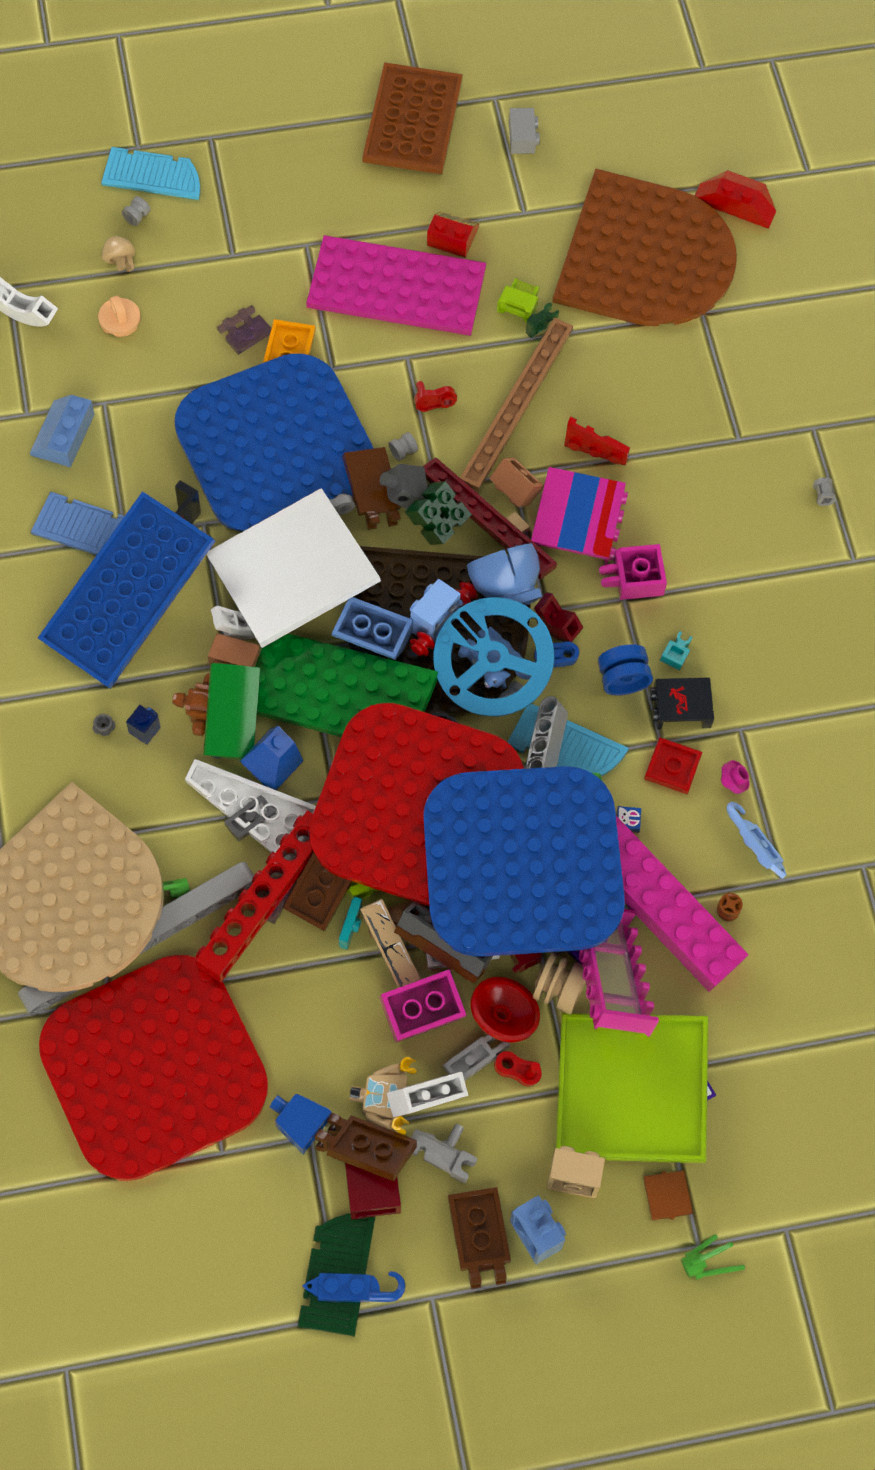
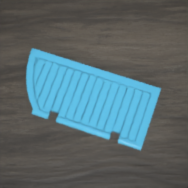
[101,147,200,200]
[508,703,629,776]

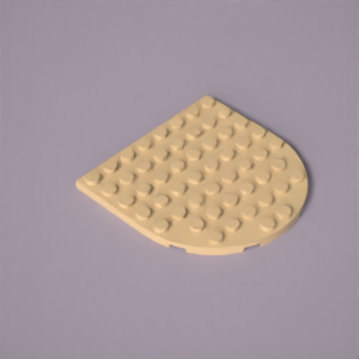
[0,782,164,992]

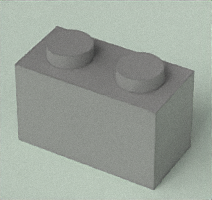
[509,108,540,154]

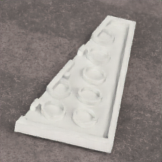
[185,759,316,860]

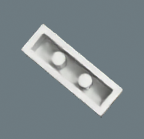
[387,1072,469,1117]

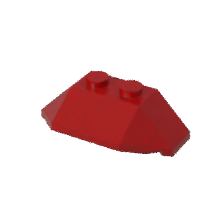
[694,170,776,229]

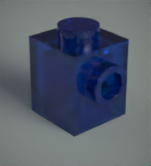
[126,705,161,744]

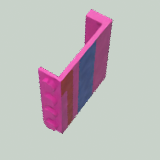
[531,467,628,565]

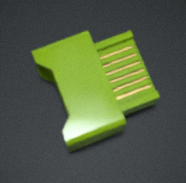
[497,278,539,323]

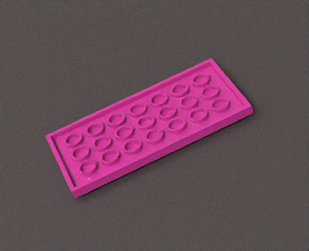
[306,235,486,336]

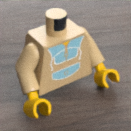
[349,1057,417,1135]

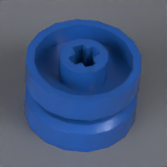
[598,644,653,695]

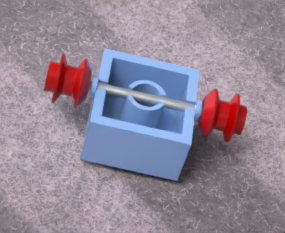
[410,579,478,656]

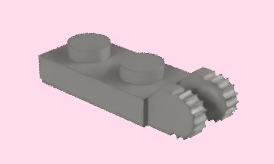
[443,1035,510,1081]

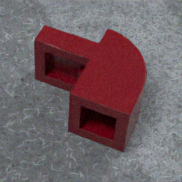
[534,592,584,642]

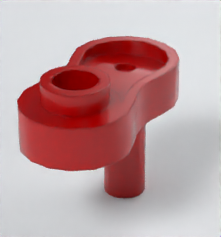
[414,381,457,412]
[494,1051,542,1087]

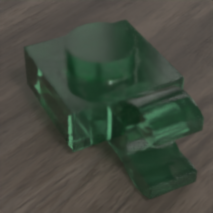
[526,303,559,338]

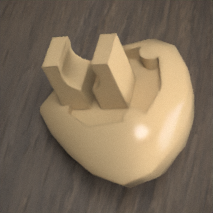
[101,236,136,272]

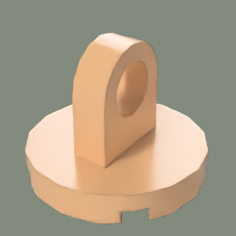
[98,295,141,337]

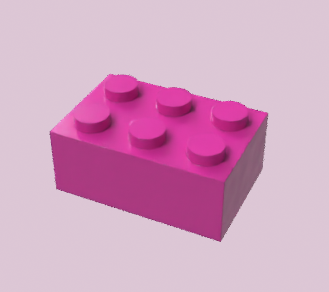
[379,969,466,1043]

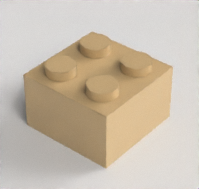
[546,1146,605,1199]

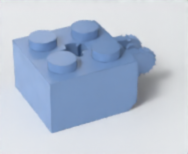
[510,1195,566,1265]

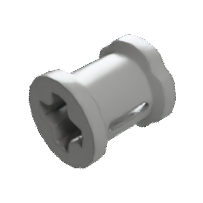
[813,477,836,506]

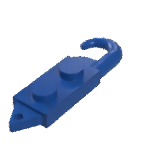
[302,1271,406,1302]

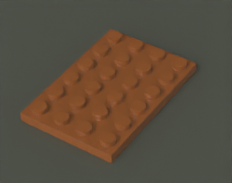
[362,62,463,175]

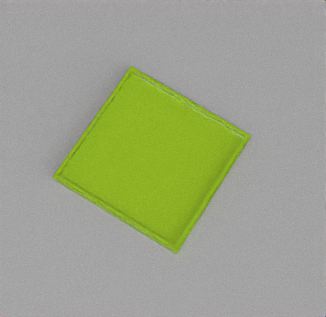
[556,1013,708,1163]

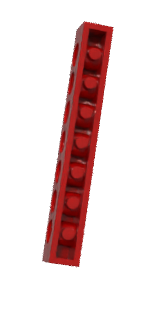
[195,810,313,983]

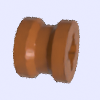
[717,893,743,921]

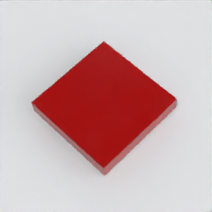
[644,737,703,795]

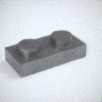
[224,795,276,842]

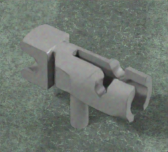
[411,1124,477,1183]

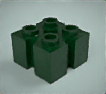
[405,481,472,545]

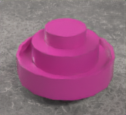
[721,760,750,794]

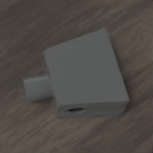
[380,464,427,509]

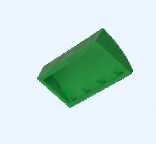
[203,663,260,760]

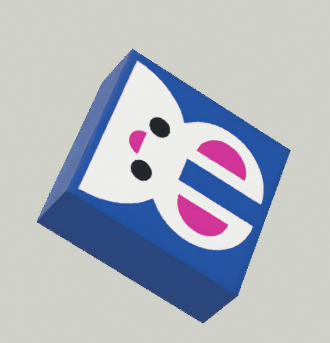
[617,806,641,833]

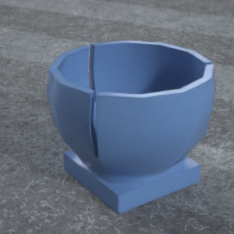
[467,543,542,605]

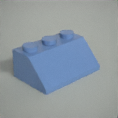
[30,395,95,467]
[332,597,413,660]

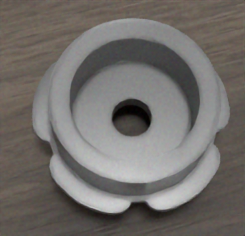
[92,714,115,736]

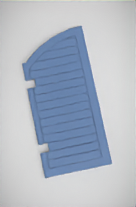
[31,492,124,555]

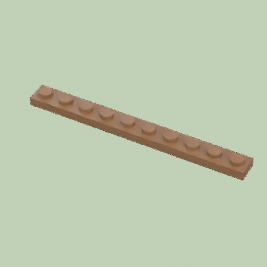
[460,317,573,492]

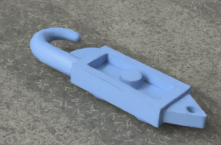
[726,802,787,879]

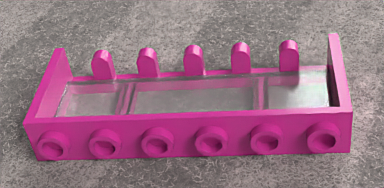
[579,909,659,1037]

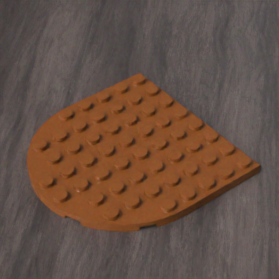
[552,168,737,326]

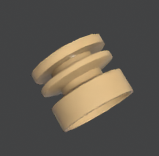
[533,952,586,1015]

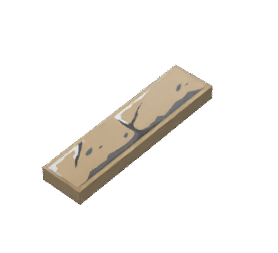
[360,899,421,988]

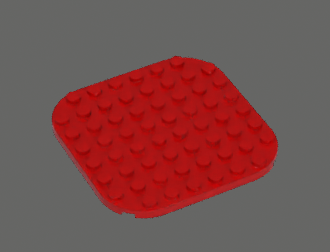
[309,703,524,906]
[39,955,268,1181]

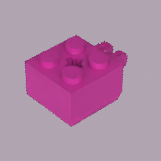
[599,544,667,600]

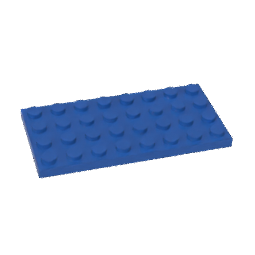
[38,491,215,689]

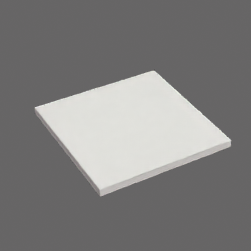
[206,488,381,648]

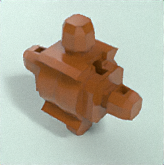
[172,673,210,736]

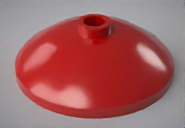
[470,977,540,1043]

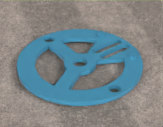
[434,597,554,717]

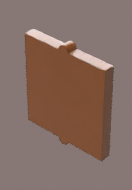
[643,1170,693,1221]

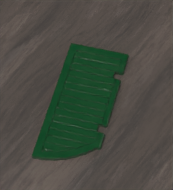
[297,1213,376,1337]

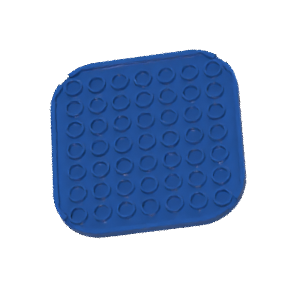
[175,354,374,532]
[424,766,625,956]

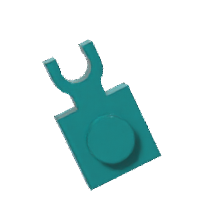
[659,631,693,671]

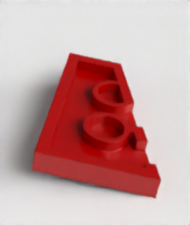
[564,416,630,466]

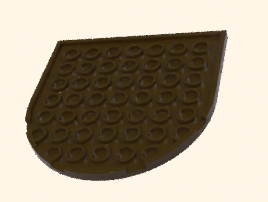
[349,546,531,717]

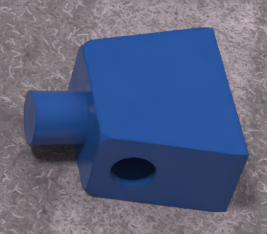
[270,1094,332,1155]

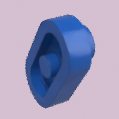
[534,642,579,668]

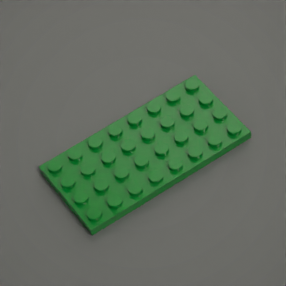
[255,633,438,737]

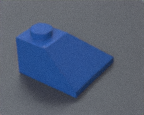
[240,726,304,790]

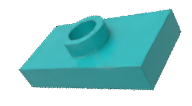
[339,897,362,950]

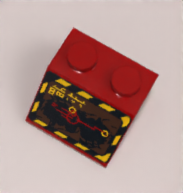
[427,212,479,258]

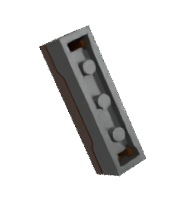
[394,901,493,984]

